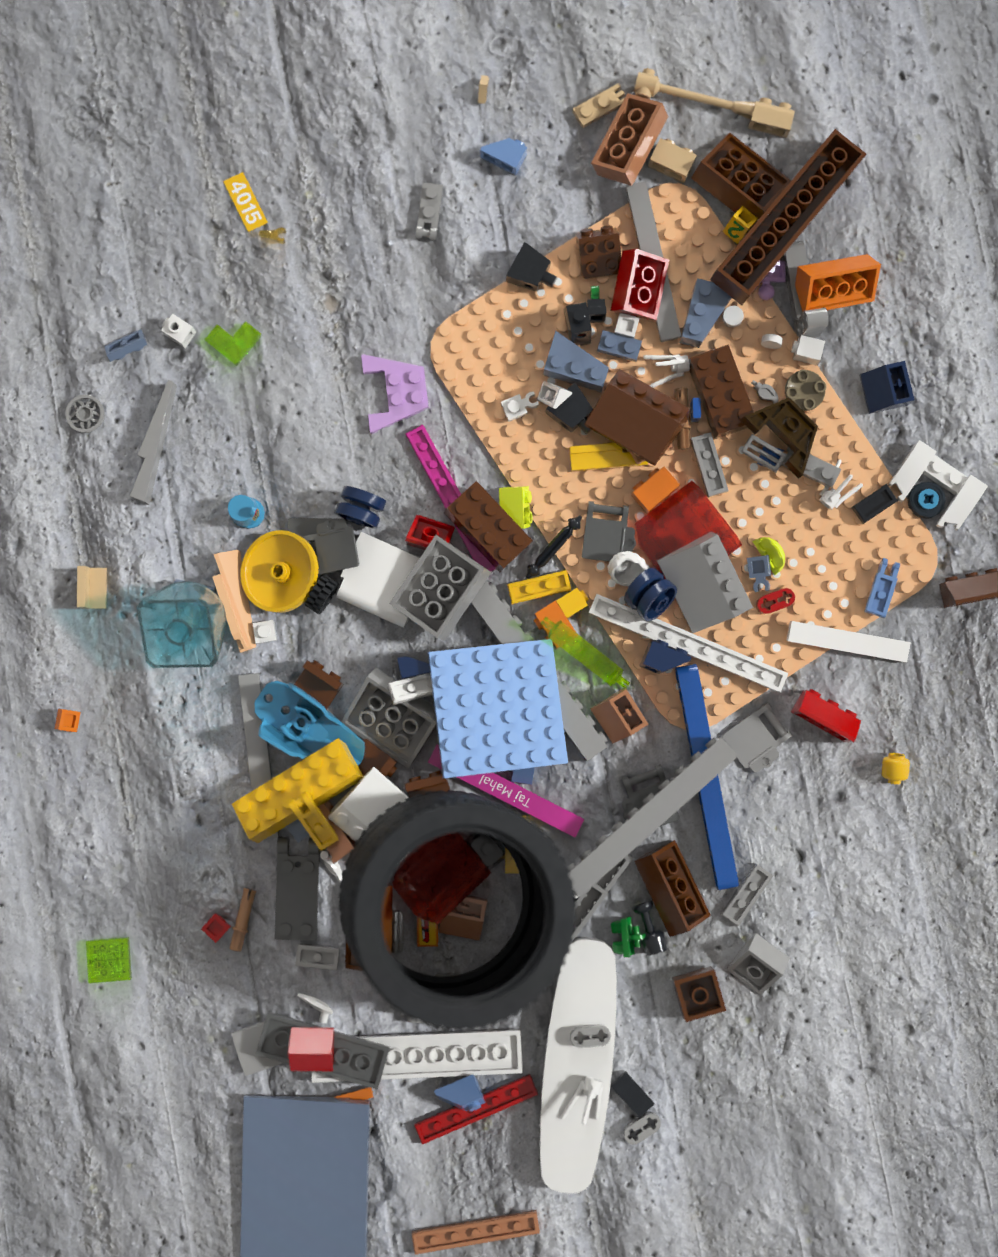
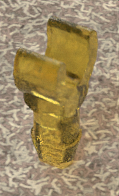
[259,227,287,244]

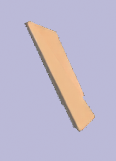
[213,550,256,653]

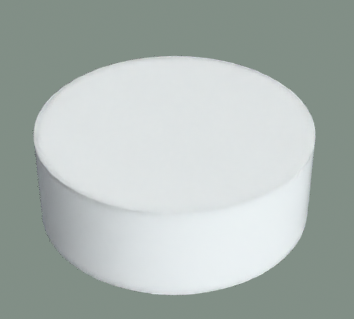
[722,306,744,327]
[761,334,782,349]

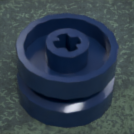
[334,486,386,529]
[624,568,677,621]

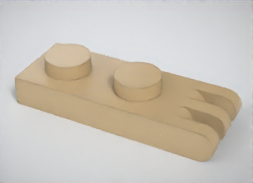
[572,84,625,129]

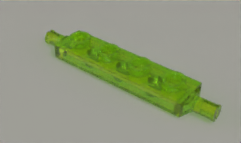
[541,617,630,688]

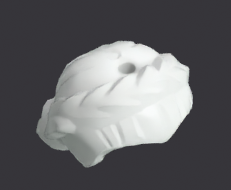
[607,551,650,587]

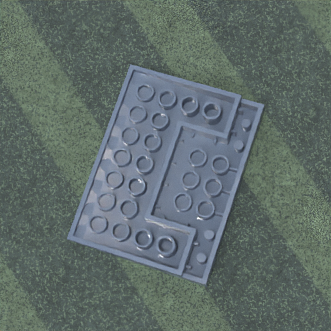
[240,1096,370,1257]

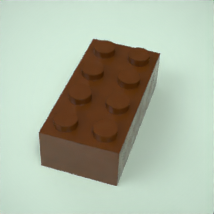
[689,344,754,439]
[444,481,533,572]

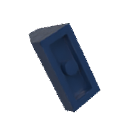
[397,656,430,679]

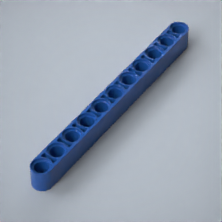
[675,664,739,890]

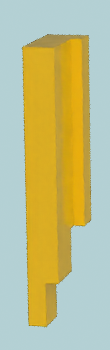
[569,443,648,472]

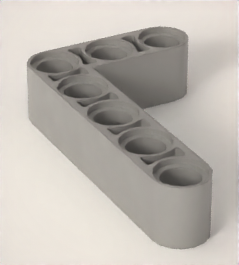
[782,241,828,339]

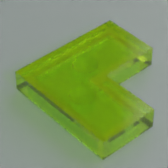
[204,321,262,366]

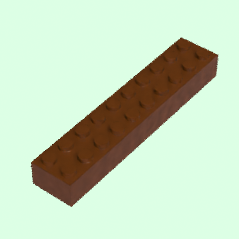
[710,129,866,305]

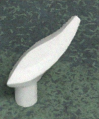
[320,850,342,883]
[297,993,333,1023]

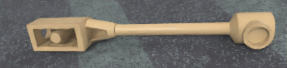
[634,68,795,138]

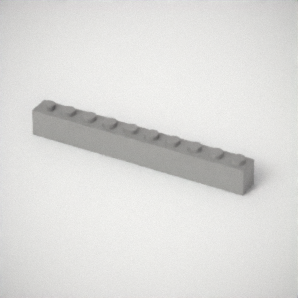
[471,581,608,761]
[567,737,738,897]

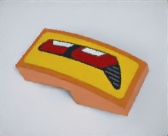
[417,901,439,947]

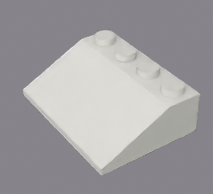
[328,767,409,842]

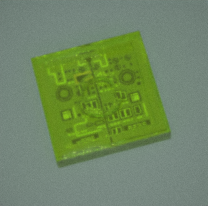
[86,937,132,984]

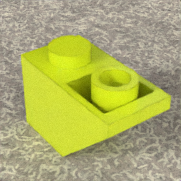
[499,486,533,529]

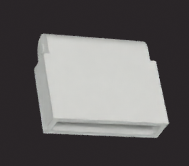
[336,532,420,628]

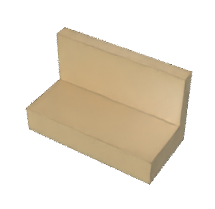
[77,566,107,609]

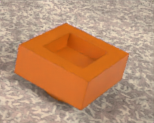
[54,708,81,732]

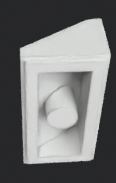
[537,381,572,409]

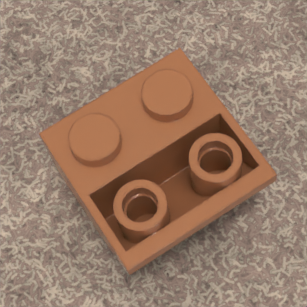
[590,687,649,744]
[439,891,487,941]

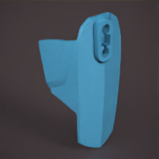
[254,681,365,765]

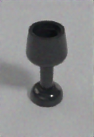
[632,901,667,956]

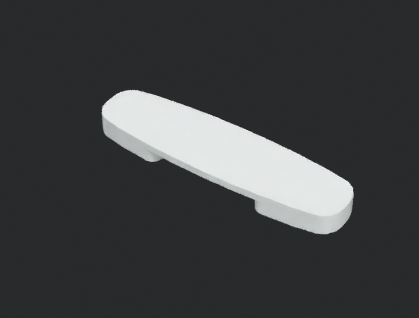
[540,937,617,1194]

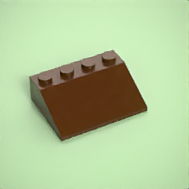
[691,132,791,226]
[585,369,690,466]

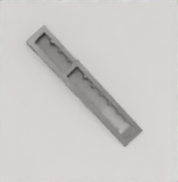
[130,380,177,505]
[570,854,633,944]

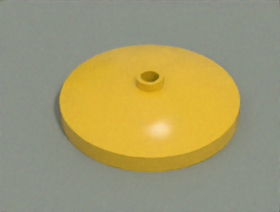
[241,530,318,613]

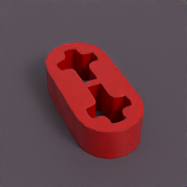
[756,588,795,615]

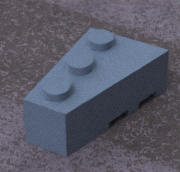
[680,278,732,348]
[543,331,609,392]

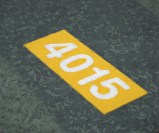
[223,172,268,232]

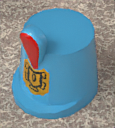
[228,495,265,529]

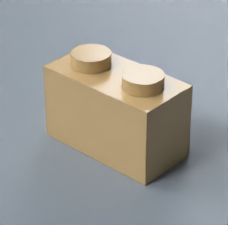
[648,138,697,183]

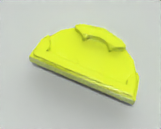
[752,537,785,575]

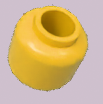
[881,753,910,784]

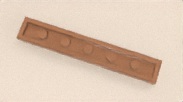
[411,1210,540,1255]

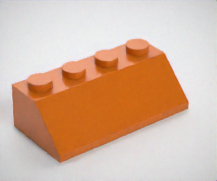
[795,254,881,312]

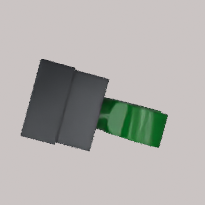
[587,286,606,323]

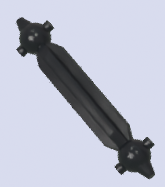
[526,515,582,578]

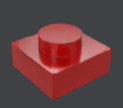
[201,913,232,943]

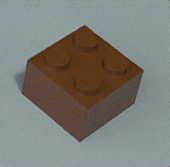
[671,966,726,1022]

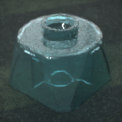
[136,581,226,668]

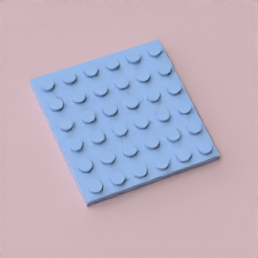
[428,639,568,779]

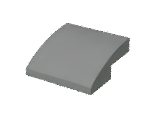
[232,1021,283,1076]

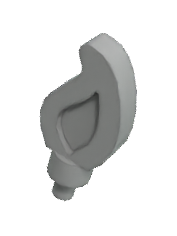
[751,380,779,404]

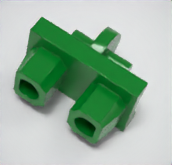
[611,916,646,957]

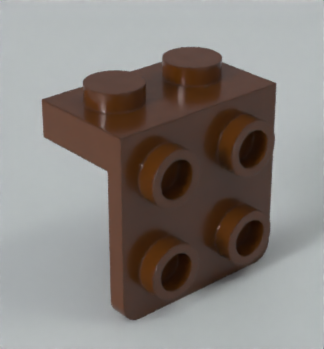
[576,226,621,279]
[294,660,344,710]
[358,739,397,778]
[405,771,450,798]

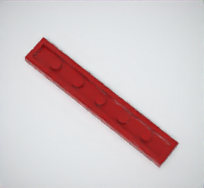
[414,1074,538,1145]

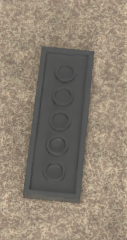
[256,1012,390,1090]

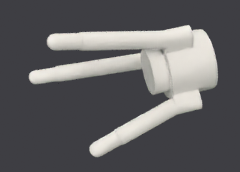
[643,354,690,388]
[819,459,863,510]
[561,1076,603,1125]

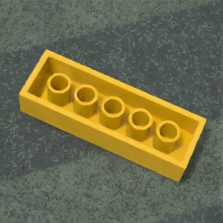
[232,738,364,843]

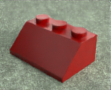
[610,249,669,320]
[791,689,861,743]

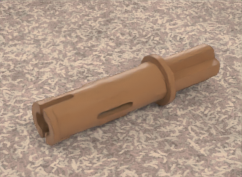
[675,388,691,449]
[229,888,257,952]

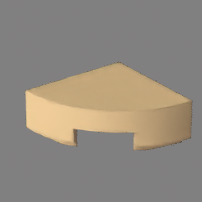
[478,75,489,104]

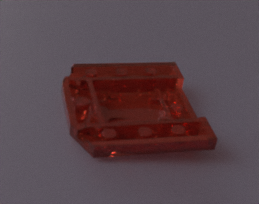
[634,481,742,579]
[393,832,492,925]

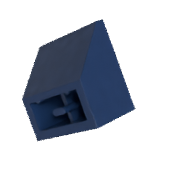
[860,361,915,414]
[640,639,692,674]

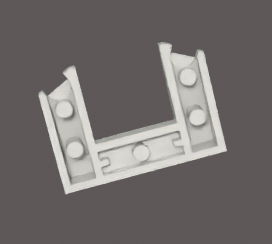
[889,440,988,530]

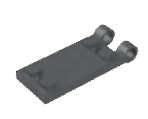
[274,837,320,941]

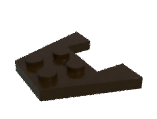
[741,398,818,479]

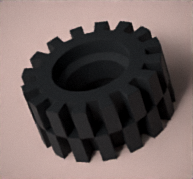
[305,575,339,615]

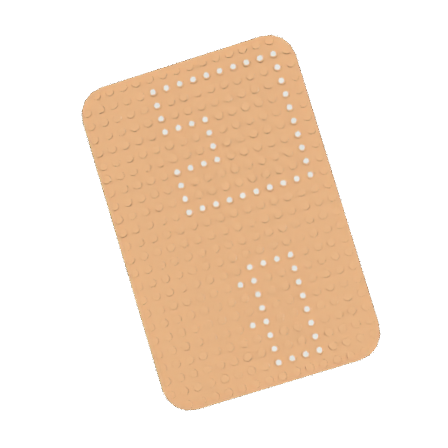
[430,183,938,730]

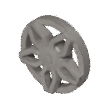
[65,395,105,433]

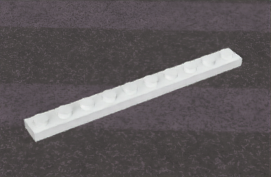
[589,594,788,693]

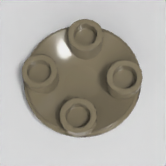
[785,369,826,411]

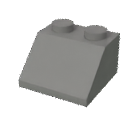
[727,933,790,995]

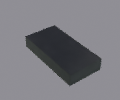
[851,484,898,524]
[611,1071,655,1118]

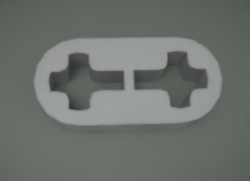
[570,1025,611,1048]
[624,1112,661,1144]

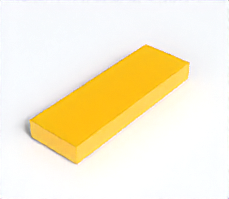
[507,570,571,605]

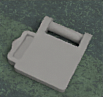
[722,702,793,772]

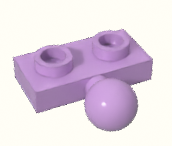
[758,261,786,300]

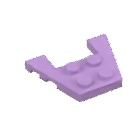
[361,355,429,434]

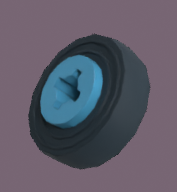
[907,482,946,519]

